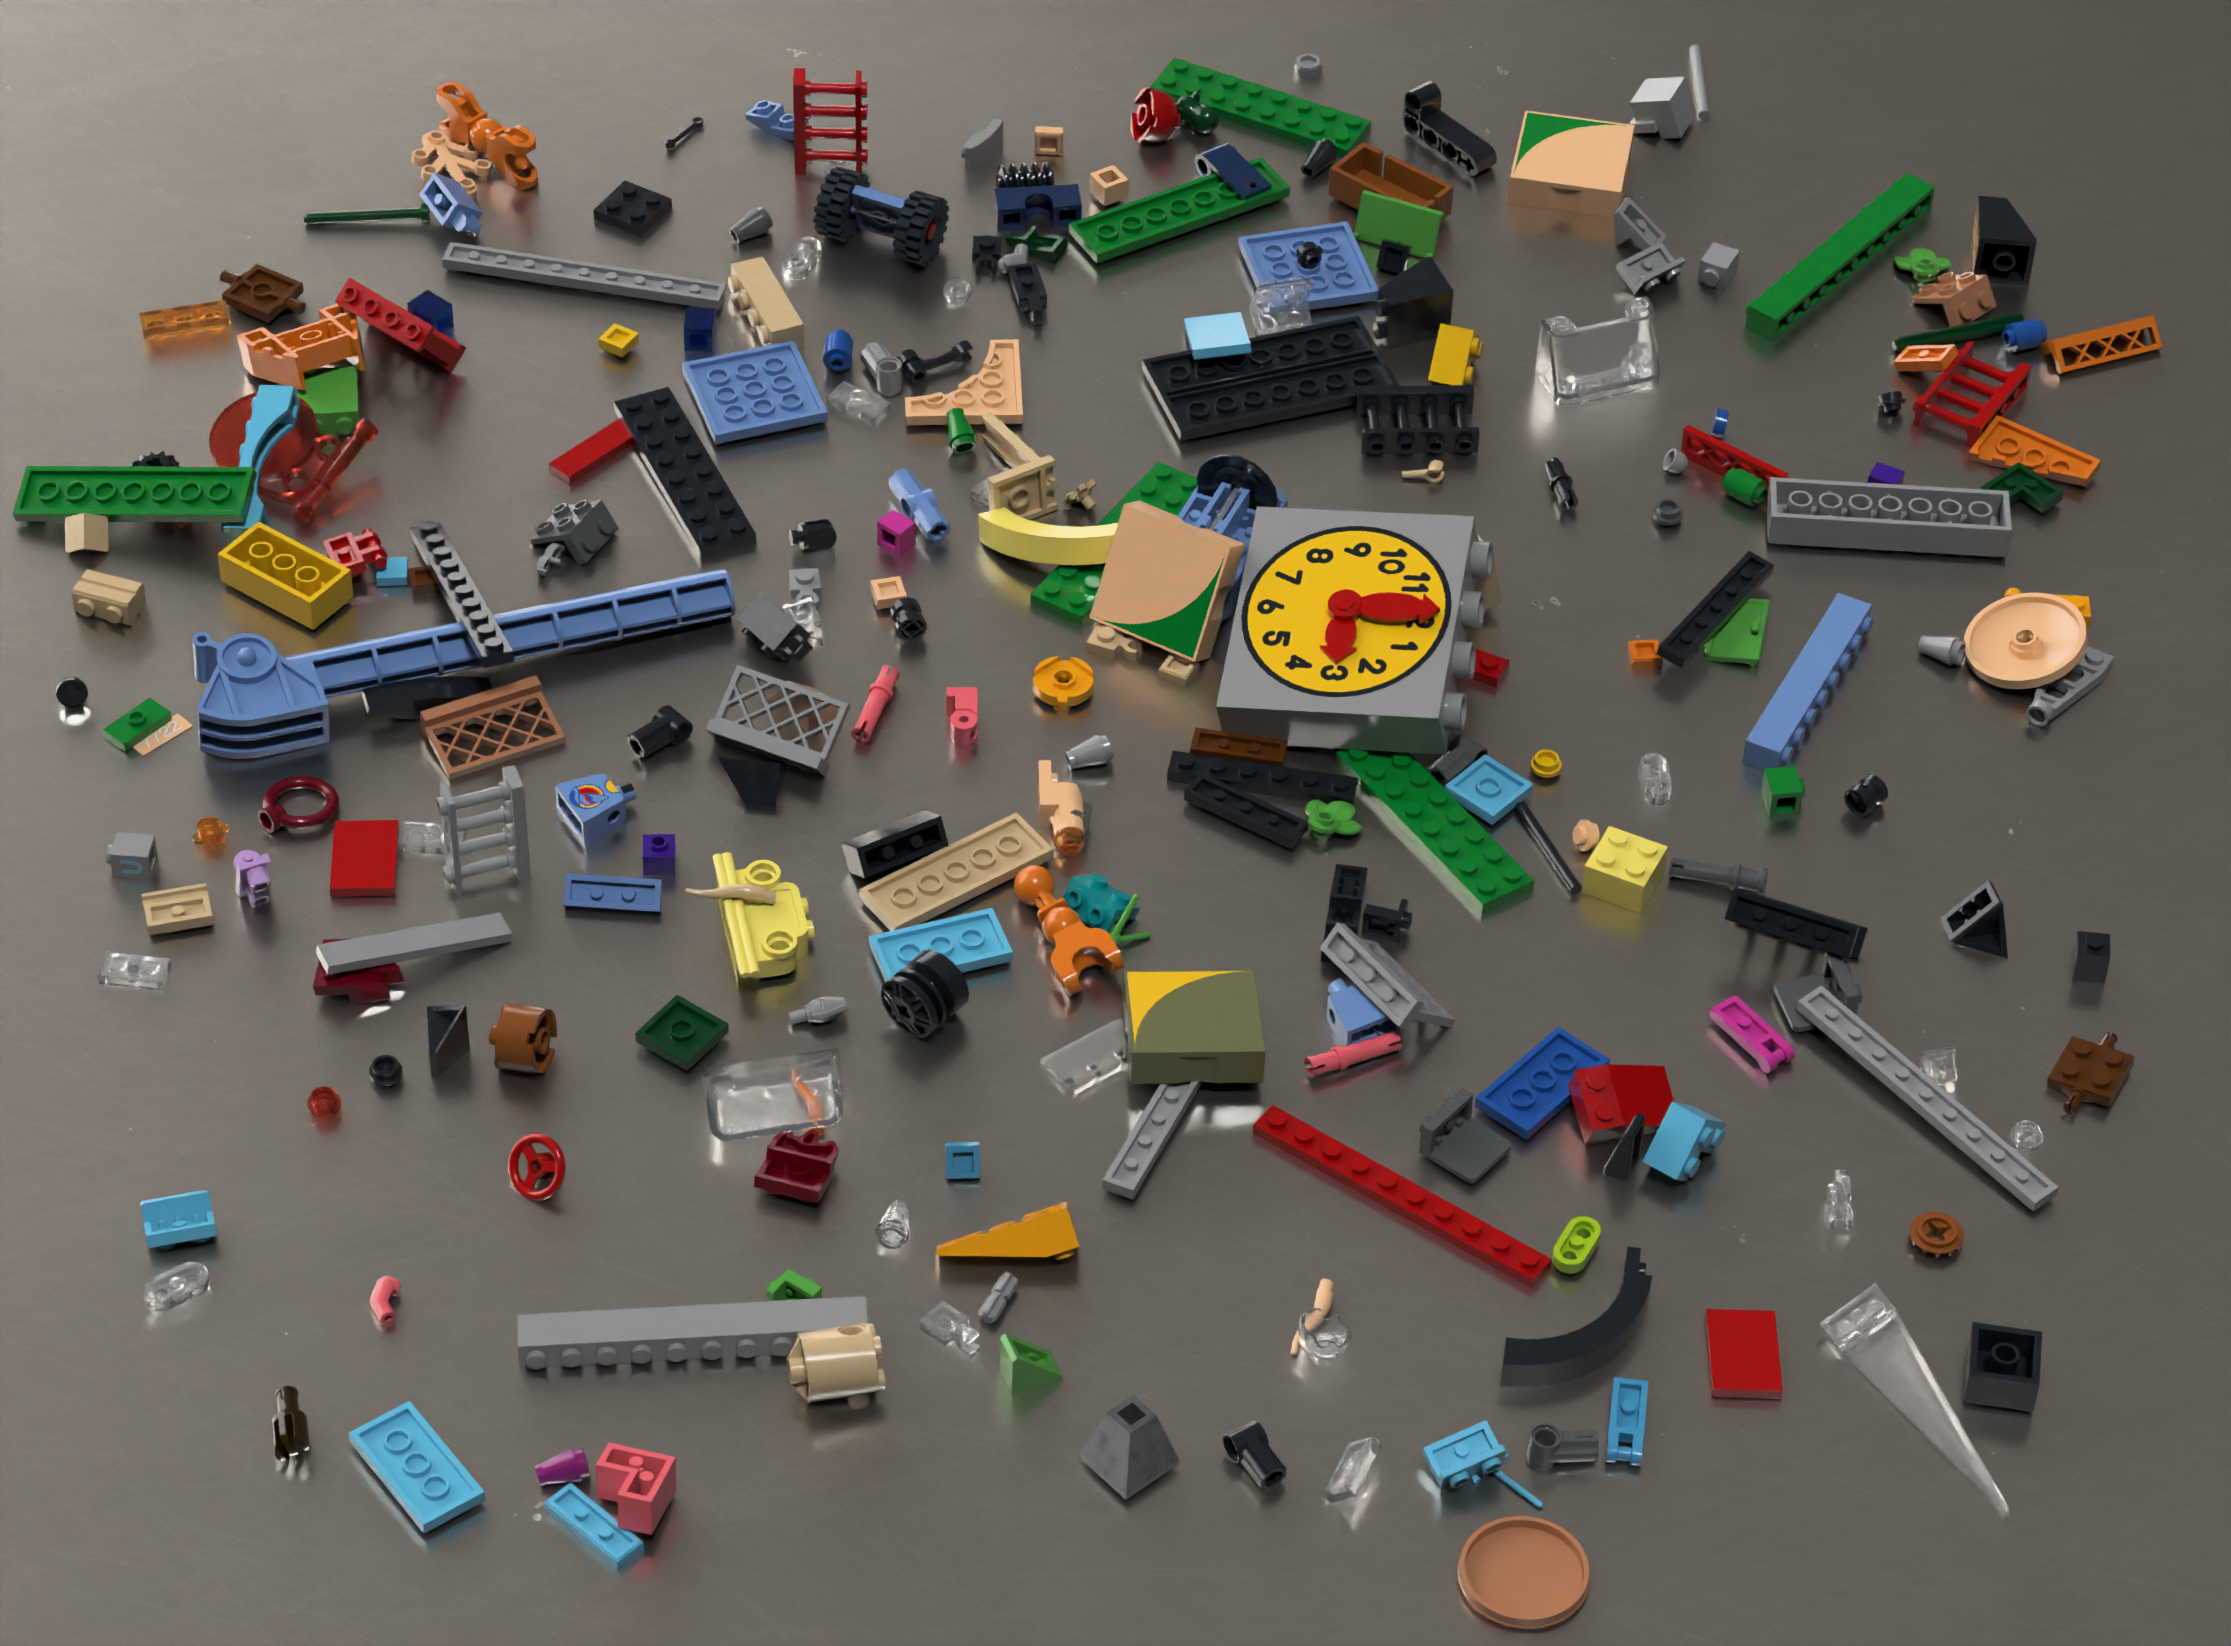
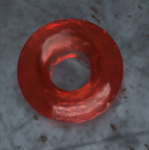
[307,1086,341,1118]

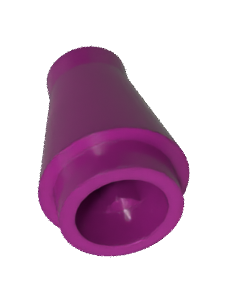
[535,1447,590,1486]

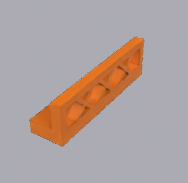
[2041,315,2163,374]

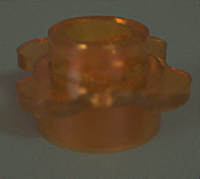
[192,817,229,847]

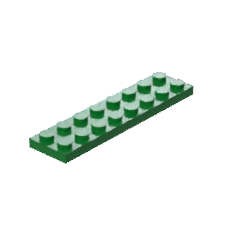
[1150,58,1371,158]
[1069,157,1290,263]
[1030,462,1197,626]
[13,466,257,523]
[1336,749,1534,913]

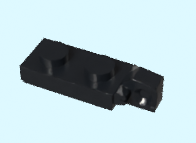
[1008,262,1047,324]

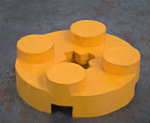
[1032,656,1094,711]

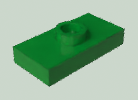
[103,698,172,752]

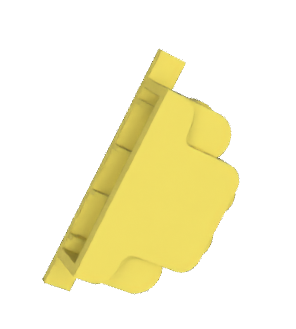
[713,852,815,987]

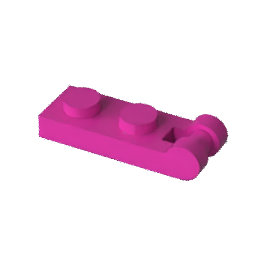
[1710,995,1795,1073]

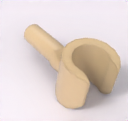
[1402,460,1445,484]

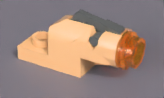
[1038,760,1092,856]

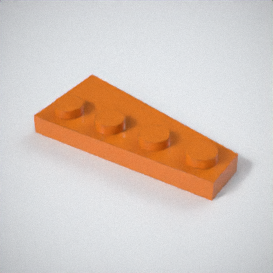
[1968,415,2101,487]

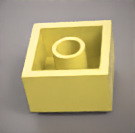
[1581,826,1668,914]

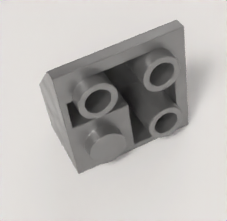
[1079,1395,1179,1500]

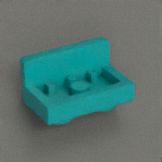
[1063,873,1140,934]

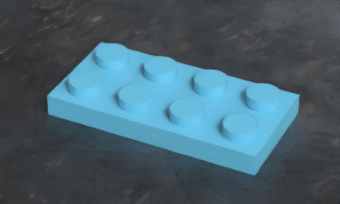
[869,908,1013,982]
[349,1401,485,1534]

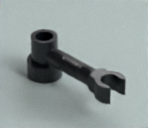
[897,340,973,383]

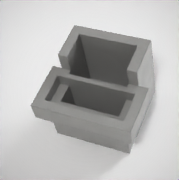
[1629,77,1696,139]

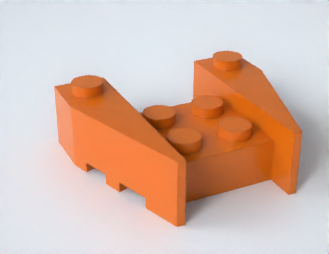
[237,304,365,390]

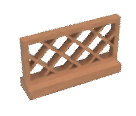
[420,675,565,780]

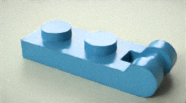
[1605,1377,1649,1466]

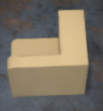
[65,513,108,553]

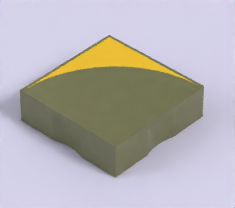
[1122,969,1266,1084]

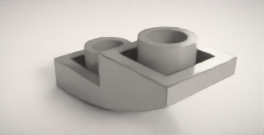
[962,118,1003,171]

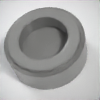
[1294,53,1322,78]

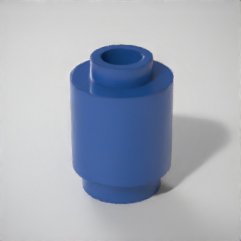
[2002,319,2047,352]
[823,329,853,372]

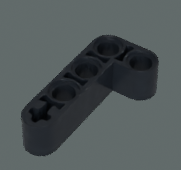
[1403,81,1497,176]

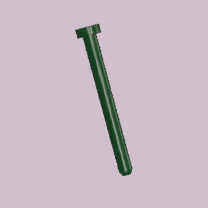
[304,203,430,224]

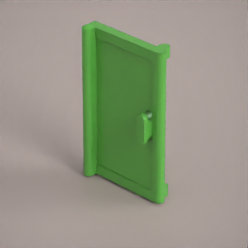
[1353,190,1445,260]
[1704,598,1770,668]

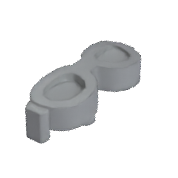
[537,542,567,576]

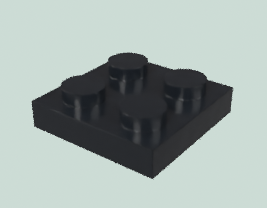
[593,180,672,237]

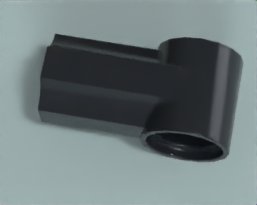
[627,705,693,759]
[1222,1420,1287,1490]

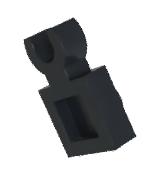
[972,235,1001,276]

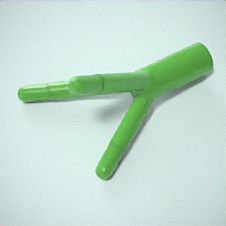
[1110,894,1151,945]

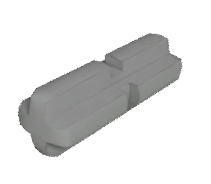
[978,1272,1019,1324]

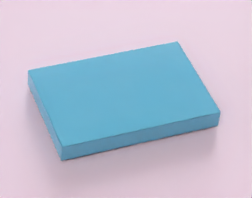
[1184,312,1251,360]

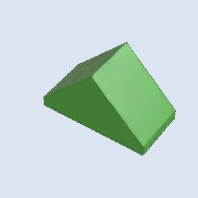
[1000,1333,1063,1395]

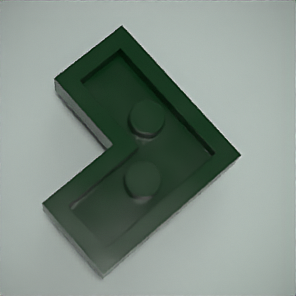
[1980,462,2064,513]

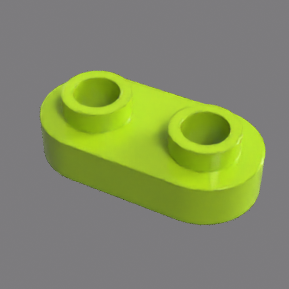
[1552,1216,1601,1274]

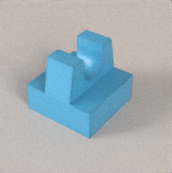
[946,1142,980,1179]

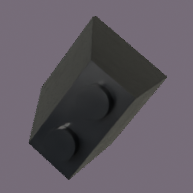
[1373,257,1454,350]

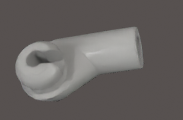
[997,244,1029,274]

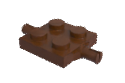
[220,264,306,323]
[2047,1032,2134,1114]

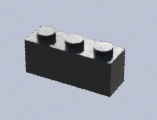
[841,810,949,878]

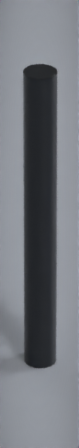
[1514,801,1582,894]

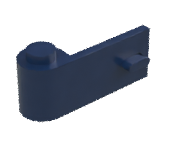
[1194,142,1272,200]

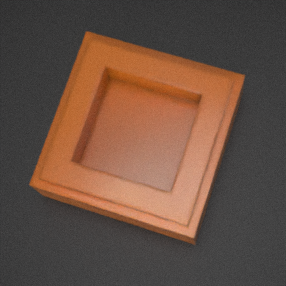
[1627,639,1663,669]

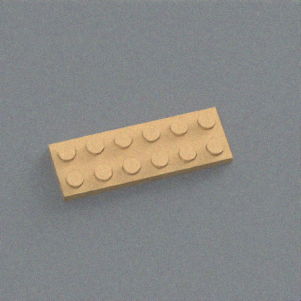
[859,812,1054,931]

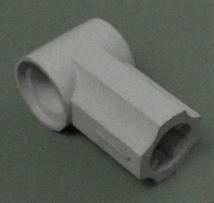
[860,342,903,396]

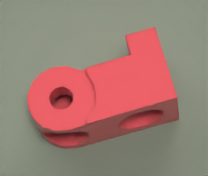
[946,687,978,746]

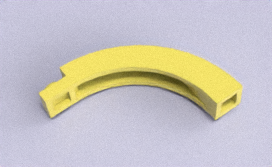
[978,507,1118,565]

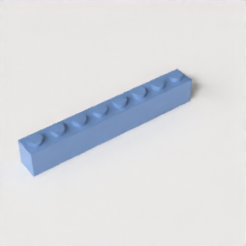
[1742,593,1874,770]

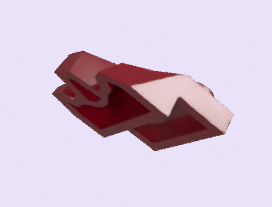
[313,938,404,1004]
[754,1128,839,1203]

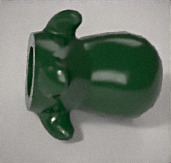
[1176,91,1220,134]

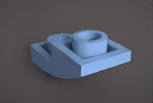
[745,100,809,141]

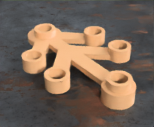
[411,130,491,201]

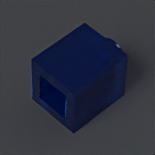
[407,290,454,334]
[683,307,716,353]

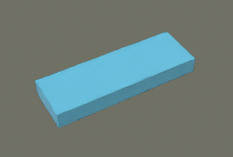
[544,1482,644,1570]

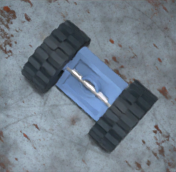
[813,166,949,267]

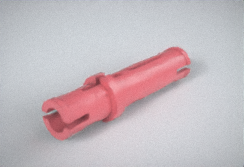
[851,665,900,743]
[1304,1030,1402,1078]

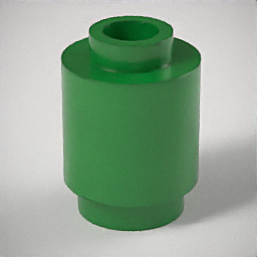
[1722,468,1768,507]

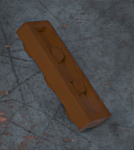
[1190,727,1288,766]

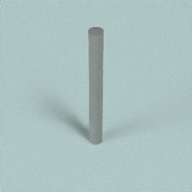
[1690,45,1710,119]

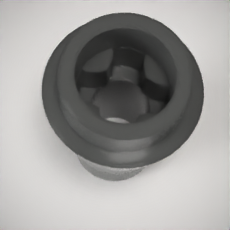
[729,207,773,243]

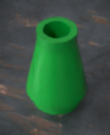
[946,408,977,454]

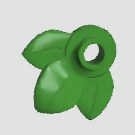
[1894,248,1951,282]
[1305,800,1363,839]

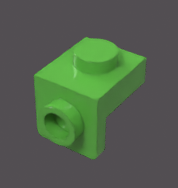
[766,1269,822,1301]

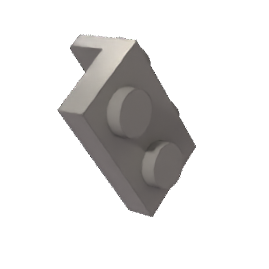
[1615,241,1686,295]

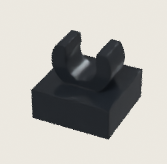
[1376,239,1412,274]

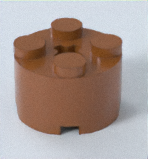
[489,1003,557,1073]

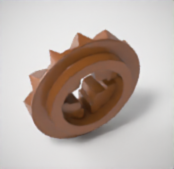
[1909,1212,1964,1258]

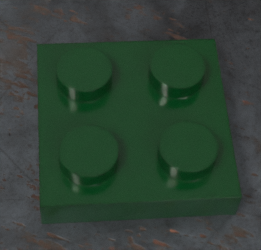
[635,995,729,1071]

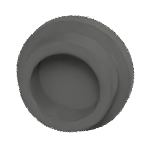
[1653,499,1683,526]

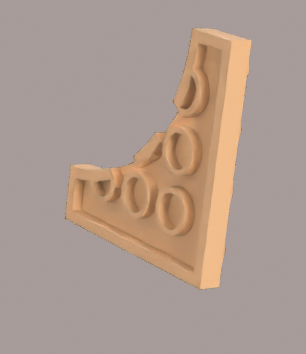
[905,339,1023,426]

